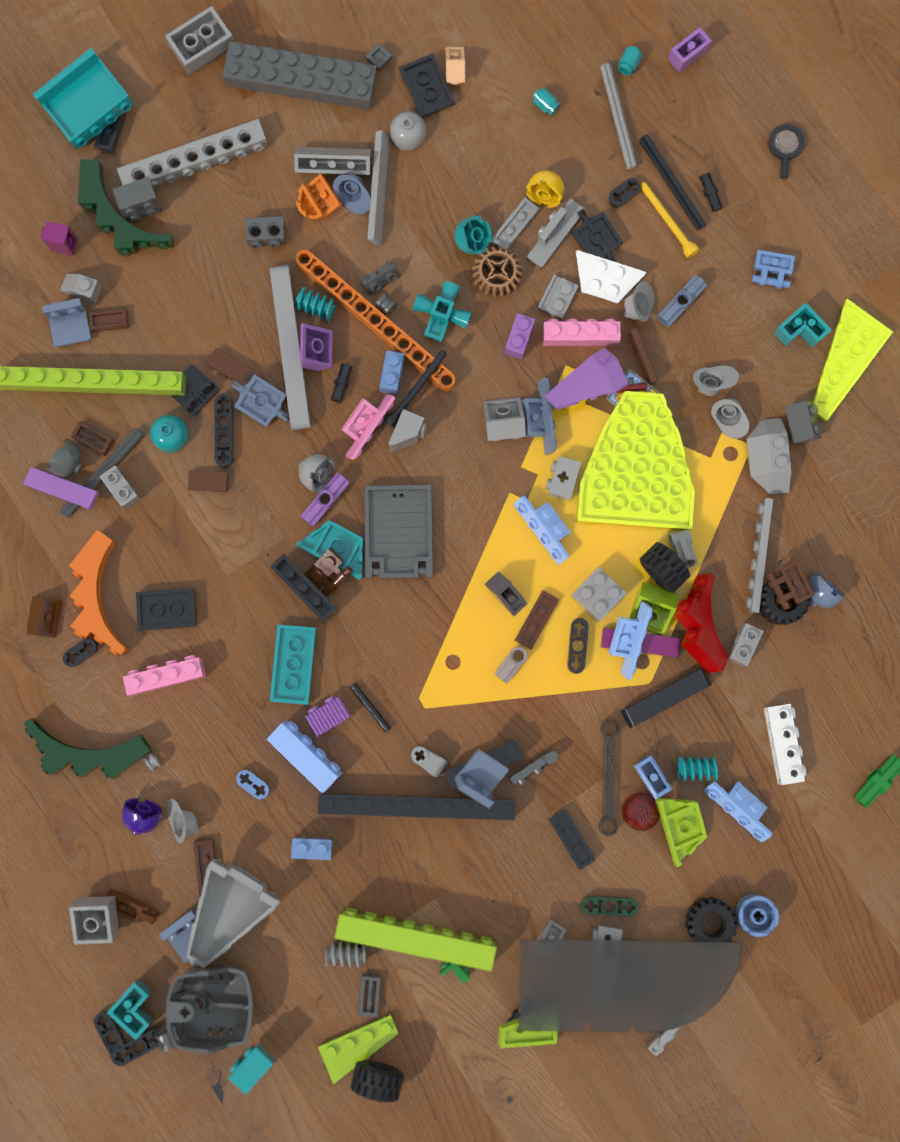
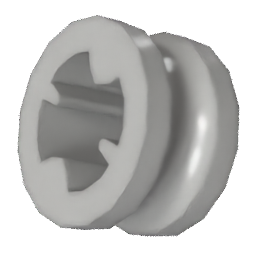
[143,752,162,772]

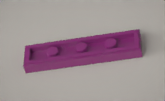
[600,628,680,658]

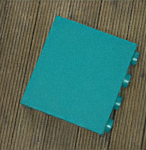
[33,48,135,150]

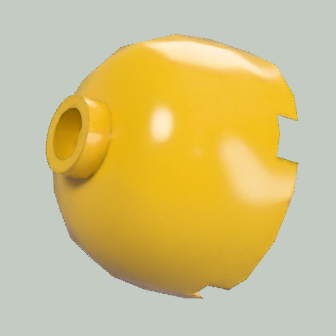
[526,170,565,208]

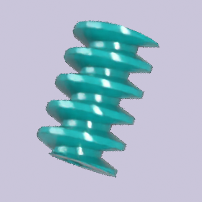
[294,286,337,322]
[676,756,718,781]

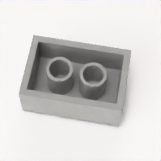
[165,6,234,75]

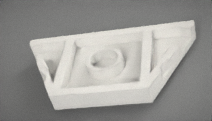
[576,250,646,303]

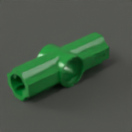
[853,754,900,808]

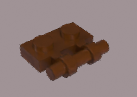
[304,547,353,596]
[766,561,815,610]

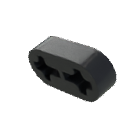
[608,178,640,208]
[63,639,98,667]

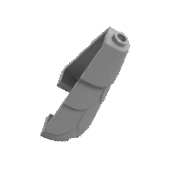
[186,859,280,968]

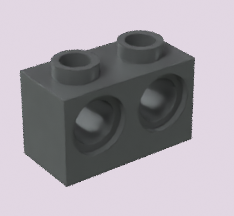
[245,216,286,248]

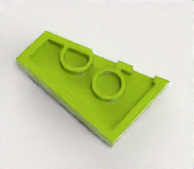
[498,1003,559,1048]

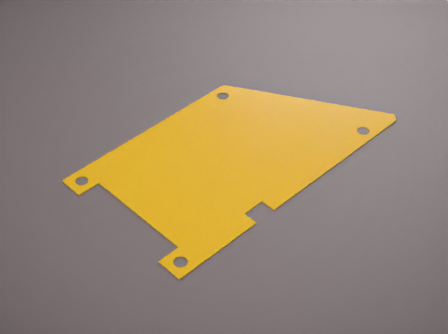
[419,365,748,709]

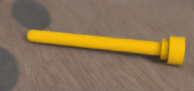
[640,182,700,258]

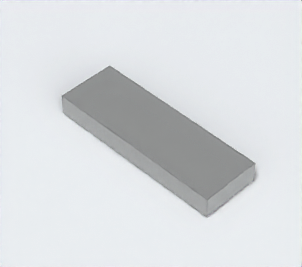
[491,197,540,252]

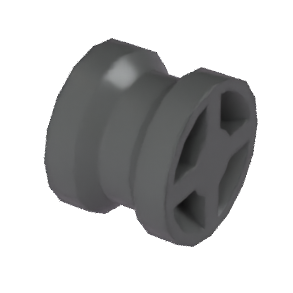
[374,293,398,317]

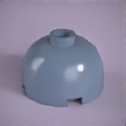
[808,571,844,609]

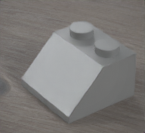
[483,397,526,441]
[388,409,427,453]

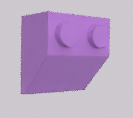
[300,323,333,371]

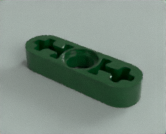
[581,896,638,916]

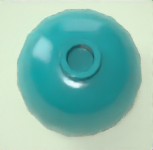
[454,216,492,254]
[150,415,189,453]

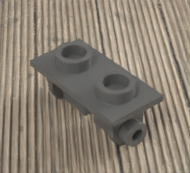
[361,262,401,296]

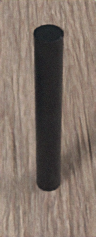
[350,683,391,733]

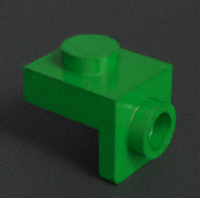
[439,962,470,984]

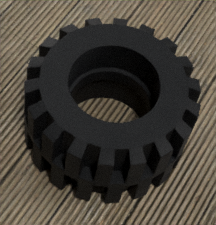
[639,542,691,593]
[760,576,811,625]
[685,897,738,950]
[350,1060,404,1103]

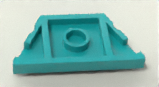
[296,520,363,580]

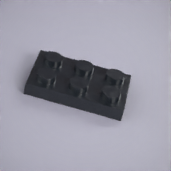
[399,53,455,119]
[136,588,197,631]

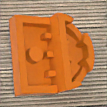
[296,174,343,220]

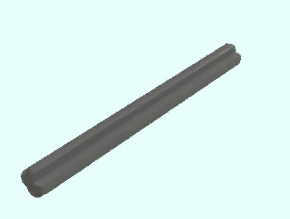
[60,428,143,518]

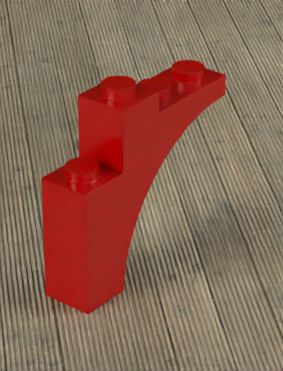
[674,573,729,673]

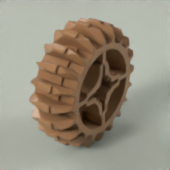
[472,246,523,297]

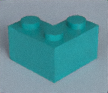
[774,303,832,348]
[107,979,154,1040]
[228,1044,275,1095]

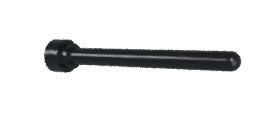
[384,350,446,428]

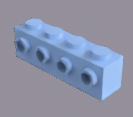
[267,720,343,794]

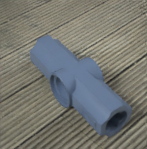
[657,275,707,328]

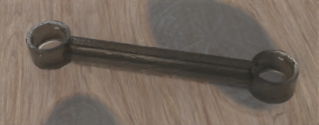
[598,718,620,836]

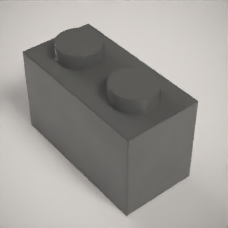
[785,400,822,444]

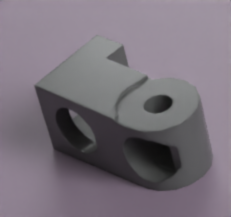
[153,1023,175,1052]

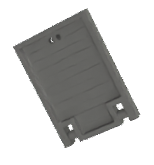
[364,485,433,579]

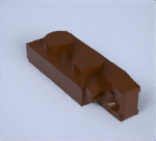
[107,888,159,925]

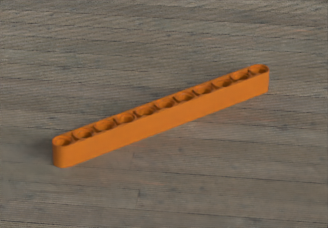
[296,250,455,392]

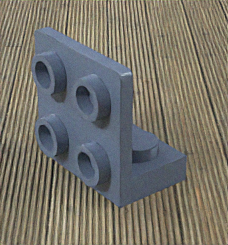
[42,298,92,348]
[454,749,509,809]
[159,908,197,963]

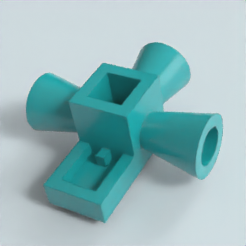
[413,281,472,343]

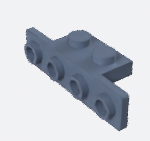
[522,377,557,455]

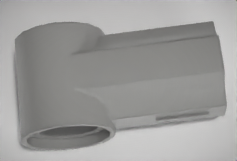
[669,529,697,568]
[494,647,527,683]

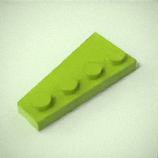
[318,1014,399,1084]

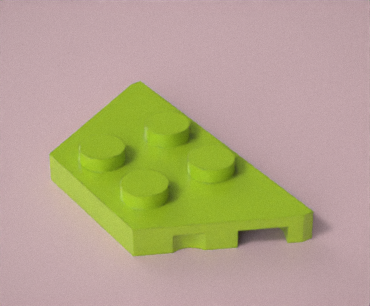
[655,798,707,867]

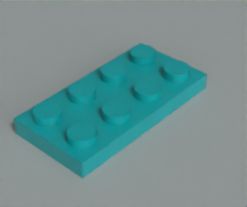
[270,624,316,705]

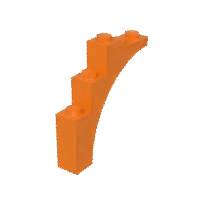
[69,529,130,656]

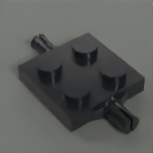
[571,209,623,263]

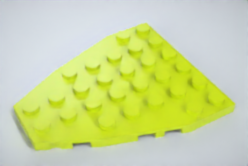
[577,391,695,530]

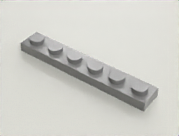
[746,498,773,614]

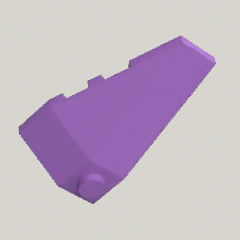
[545,348,628,410]

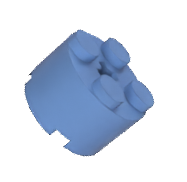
[735,894,779,937]

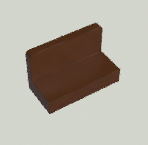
[26,596,61,638]

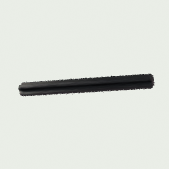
[639,135,706,230]

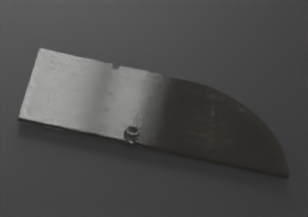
[519,939,742,1032]

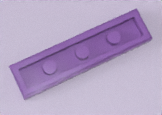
[23,467,99,510]

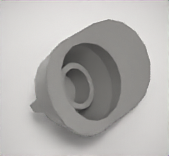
[624,281,655,322]
[693,366,739,396]
[711,397,750,439]
[166,799,199,844]

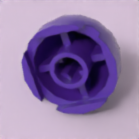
[122,798,162,835]

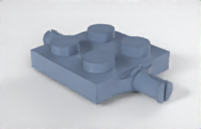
[230,374,289,427]

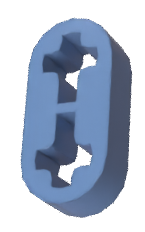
[236,770,270,799]

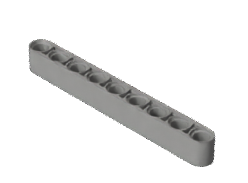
[270,265,311,430]

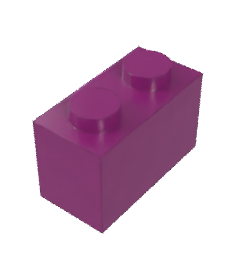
[41,221,78,256]

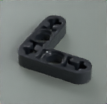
[94,1011,160,1066]

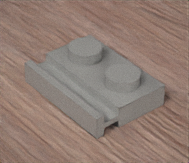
[537,274,578,320]

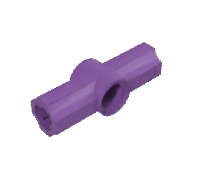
[301,472,350,527]

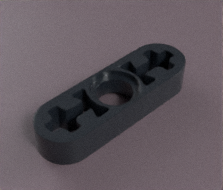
[567,618,589,674]

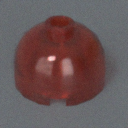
[621,792,660,831]

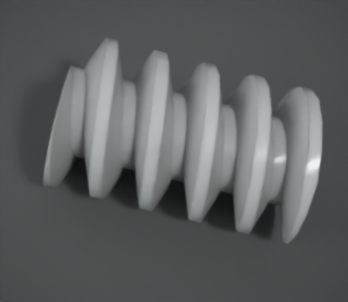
[325,941,366,968]

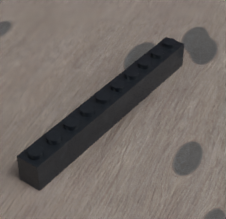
[318,793,515,820]

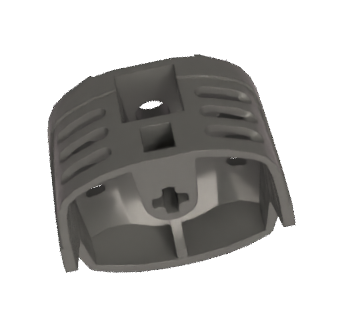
[166,965,254,1054]

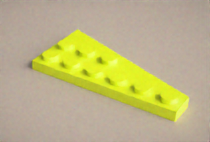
[813,299,893,422]

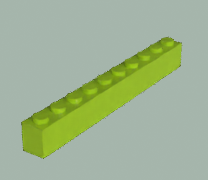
[0,366,187,396]

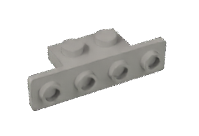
[527,199,585,268]

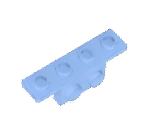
[514,495,571,565]
[609,602,652,680]
[704,781,773,842]

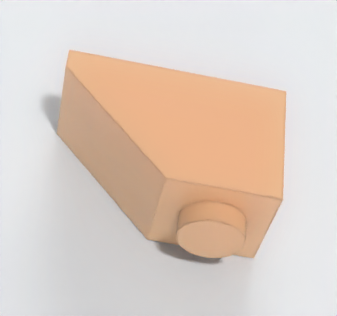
[445,46,465,85]

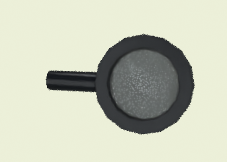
[768,124,805,179]

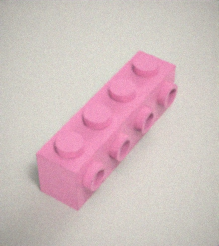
[543,319,621,346]
[123,655,207,696]

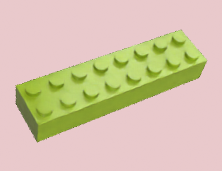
[335,908,496,971]

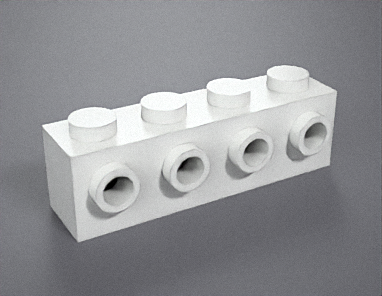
[764,704,806,785]

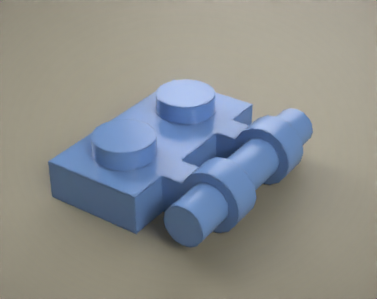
[751,250,795,289]

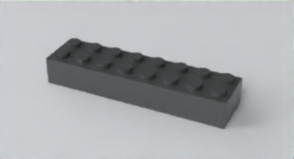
[222,41,377,110]

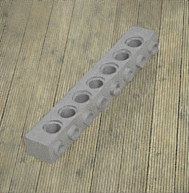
[117,119,268,188]

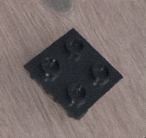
[171,364,219,416]

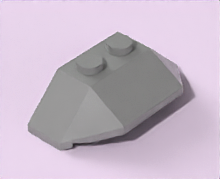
[746,418,791,495]

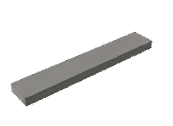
[367,131,390,246]

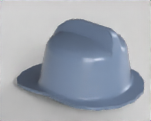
[333,174,371,214]

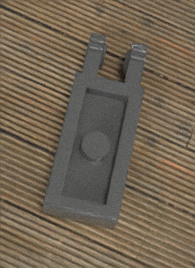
[509,751,559,786]

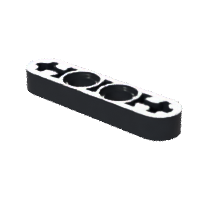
[215,394,233,468]

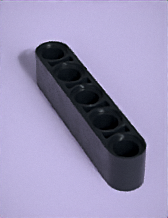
[620,667,712,728]

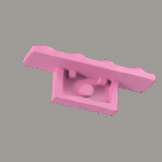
[341,394,396,460]

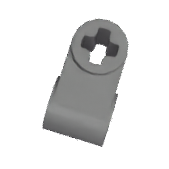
[411,746,448,778]

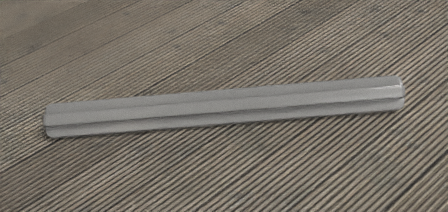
[601,63,637,169]

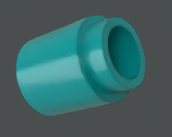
[618,46,643,76]
[532,88,560,116]

